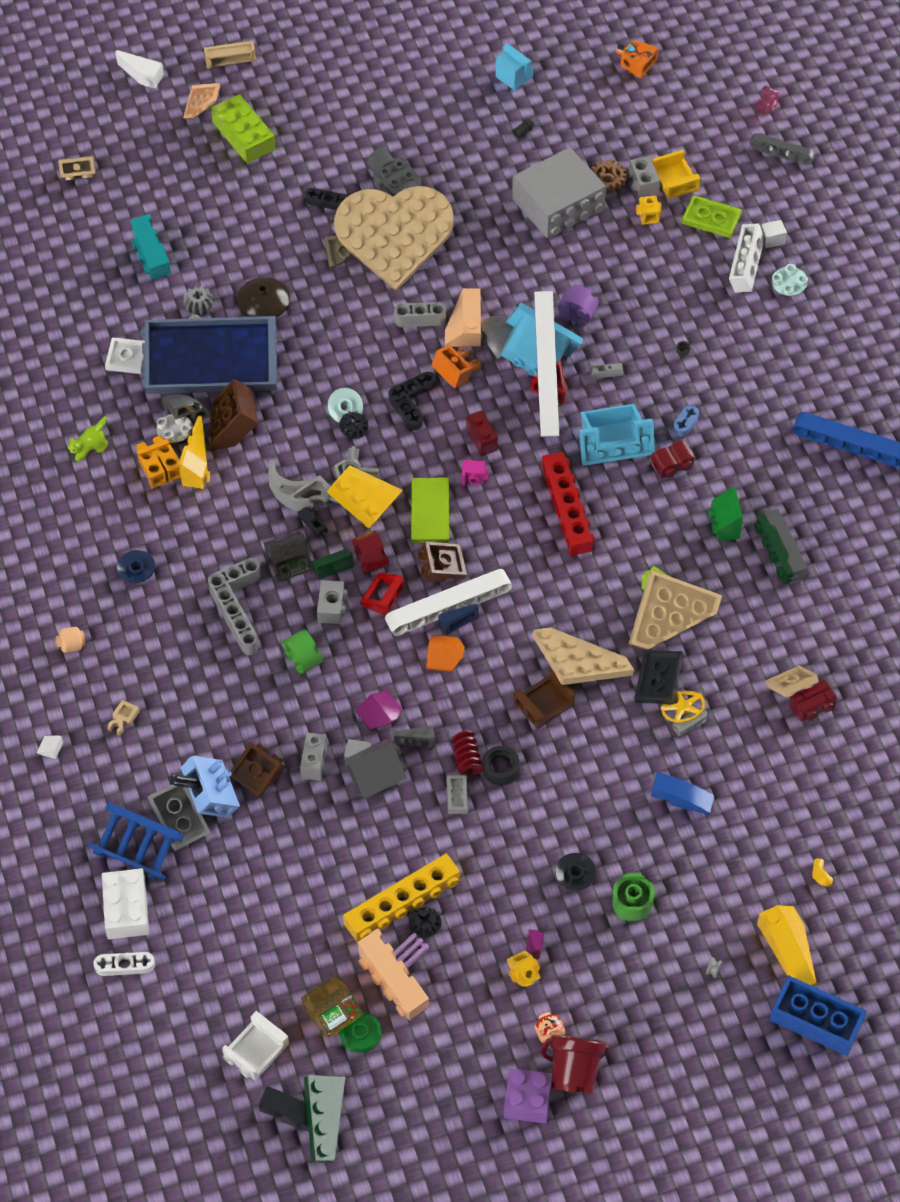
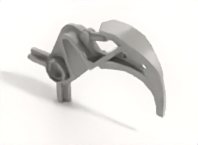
[268,446,379,511]

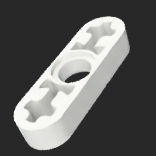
[94,952,155,976]

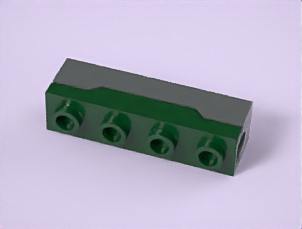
[754,509,807,585]

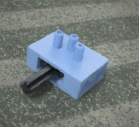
[170,756,240,818]

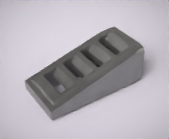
[394,726,435,748]

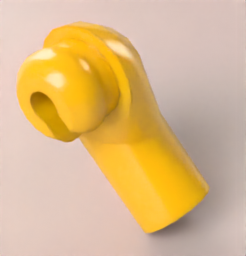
[812,858,833,887]

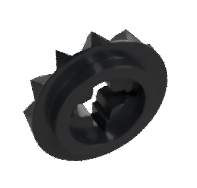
[339,411,369,439]
[409,906,442,938]

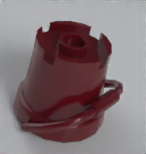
[540,1035,610,1094]

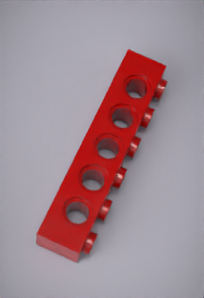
[541,452,595,556]

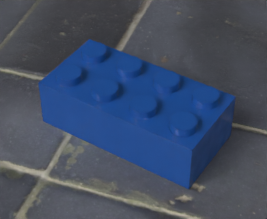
[769,975,867,1056]

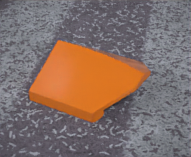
[426,634,465,672]

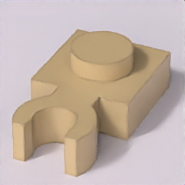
[108,700,140,736]

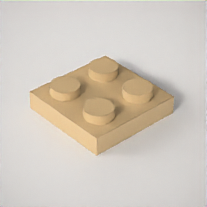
[766,665,819,697]

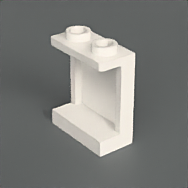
[222,1011,289,1081]

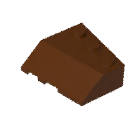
[207,379,258,451]

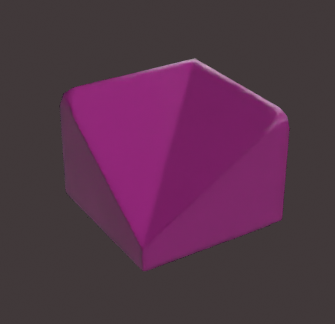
[525,930,544,960]

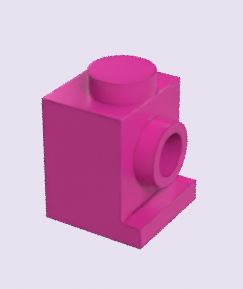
[461,460,489,486]

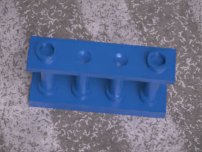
[88,802,185,881]

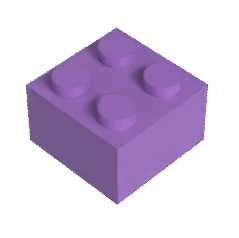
[504,1068,552,1124]

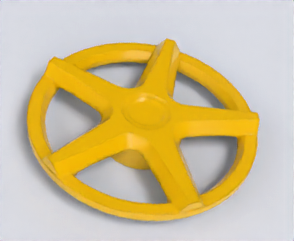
[661,691,705,723]

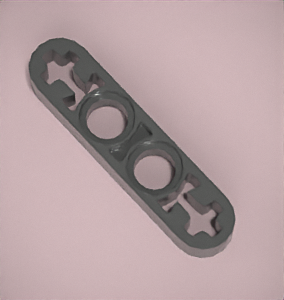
[749,133,815,165]

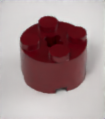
[351,530,389,575]

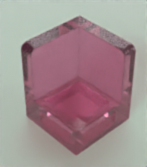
[754,85,780,116]

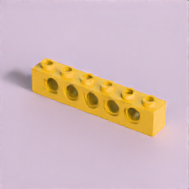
[343,853,460,942]

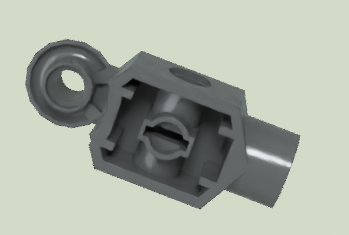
[367,148,422,197]

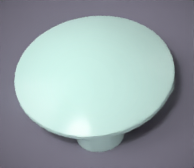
[772,264,808,296]

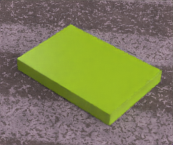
[681,195,742,238]

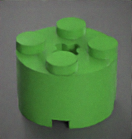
[281,629,324,675]
[612,873,655,921]

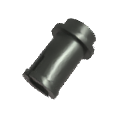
[512,118,534,139]

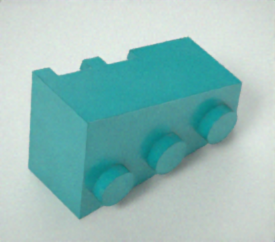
[130,214,171,280]

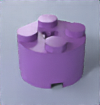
[558,285,599,327]

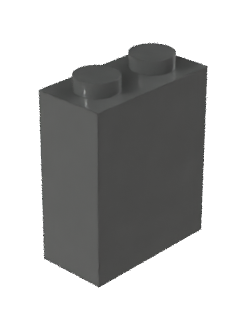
[344,739,407,799]

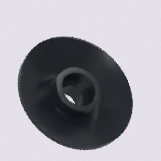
[555,853,596,891]

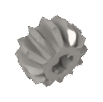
[183,286,213,316]

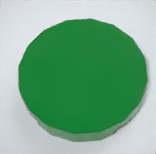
[339,1011,382,1053]

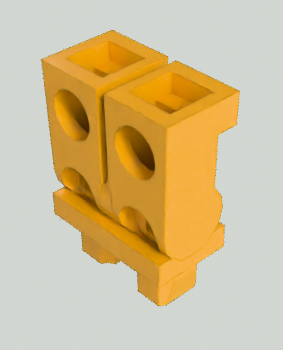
[136,436,181,489]

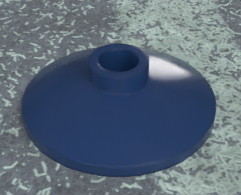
[117,550,155,583]

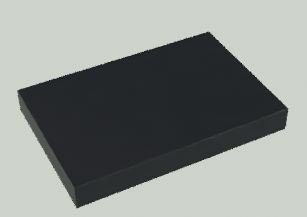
[634,650,683,704]

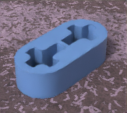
[673,405,699,437]

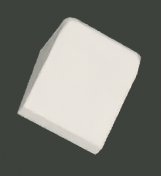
[37,736,63,759]

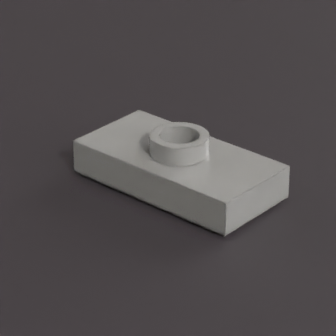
[447,775,468,814]

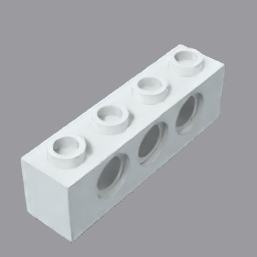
[729,224,765,293]

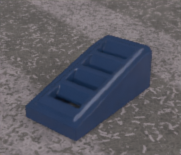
[438,604,479,635]

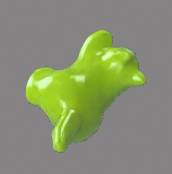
[68,416,108,462]

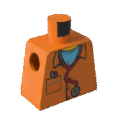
[616,40,658,79]

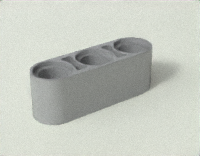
[394,302,446,327]

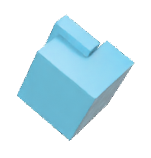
[496,43,533,91]

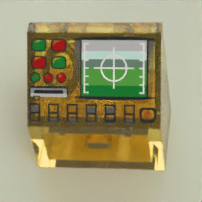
[301,975,363,1037]

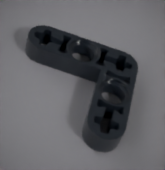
[388,372,436,430]

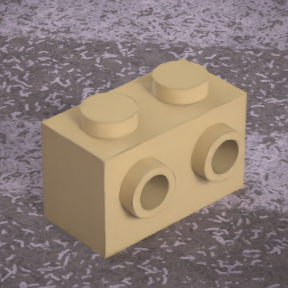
[58,156,96,180]

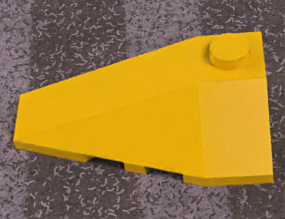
[179,416,210,489]
[757,905,816,986]

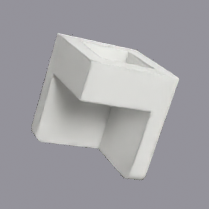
[761,220,787,248]

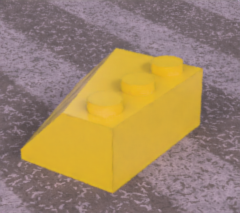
[327,466,403,529]

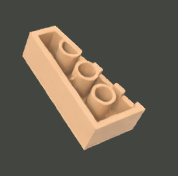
[358,928,430,1021]

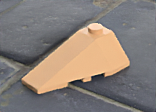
[183,83,221,119]
[445,288,481,347]

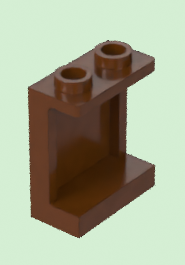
[514,669,576,729]

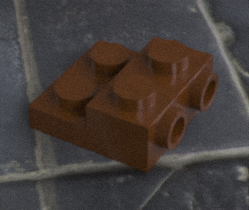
[418,542,467,582]
[230,742,286,798]

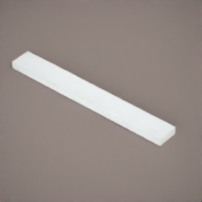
[534,291,559,437]

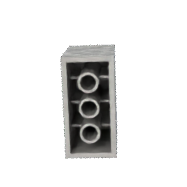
[512,147,606,239]

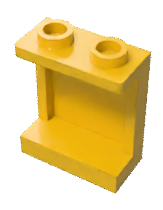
[652,150,701,199]

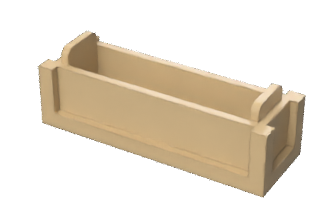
[204,41,256,69]

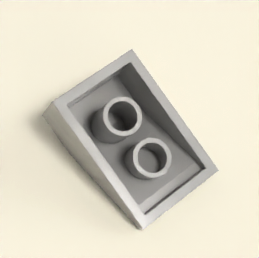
[146,785,211,851]

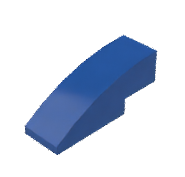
[651,772,714,815]

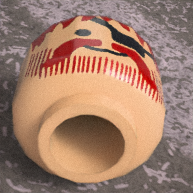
[535,1012,565,1046]

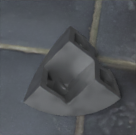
[481,315,513,359]
[162,394,210,424]

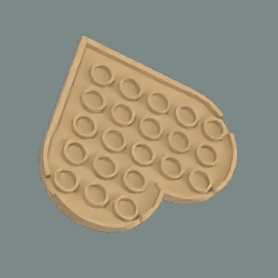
[334,186,454,291]

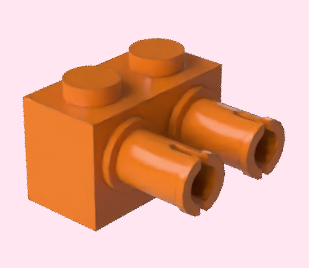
[431,345,481,389]

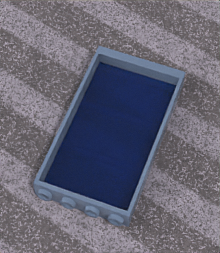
[142,316,277,394]

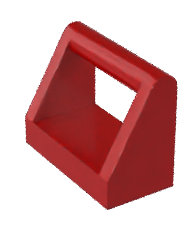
[359,573,404,616]

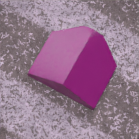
[355,690,403,731]

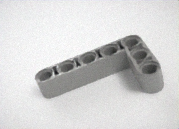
[208,558,261,655]

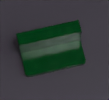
[311,549,354,580]

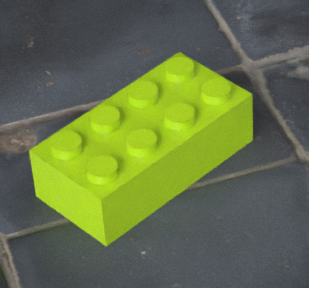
[211,94,276,164]

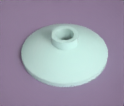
[328,388,363,423]

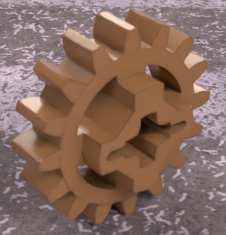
[591,160,627,193]

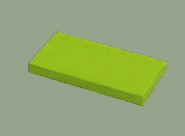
[411,478,449,543]

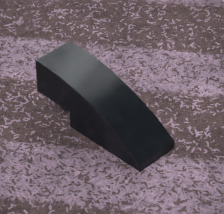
[259,1086,309,1132]

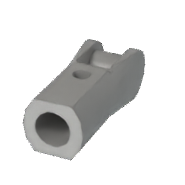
[589,363,623,380]
[673,708,707,736]

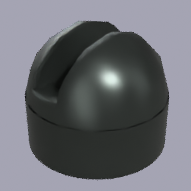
[676,341,691,357]

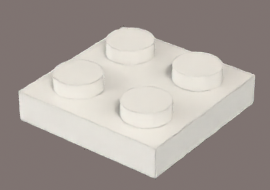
[105,338,145,374]

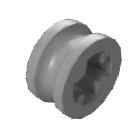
[706,957,722,978]

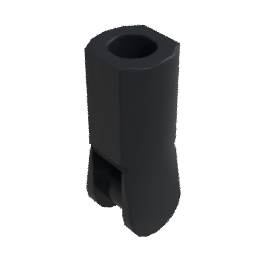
[298,507,328,538]

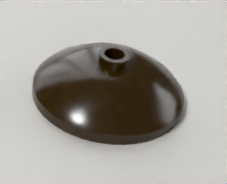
[237,277,290,318]

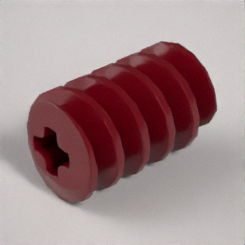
[451,731,483,776]

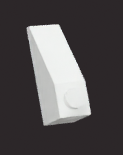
[115,50,164,89]

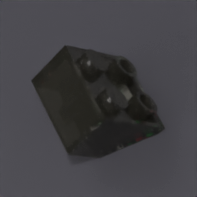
[263,531,314,582]

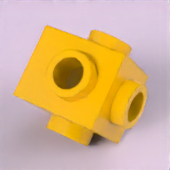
[636,196,662,225]
[507,950,541,987]

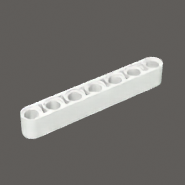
[385,569,513,636]

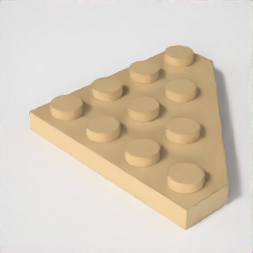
[629,570,722,650]
[532,628,634,685]

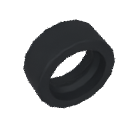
[482,745,520,786]

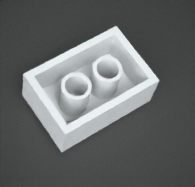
[102,868,149,939]

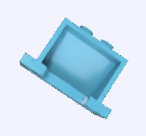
[500,303,583,376]
[579,404,655,466]

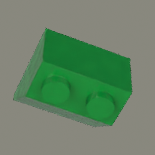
[708,487,743,542]

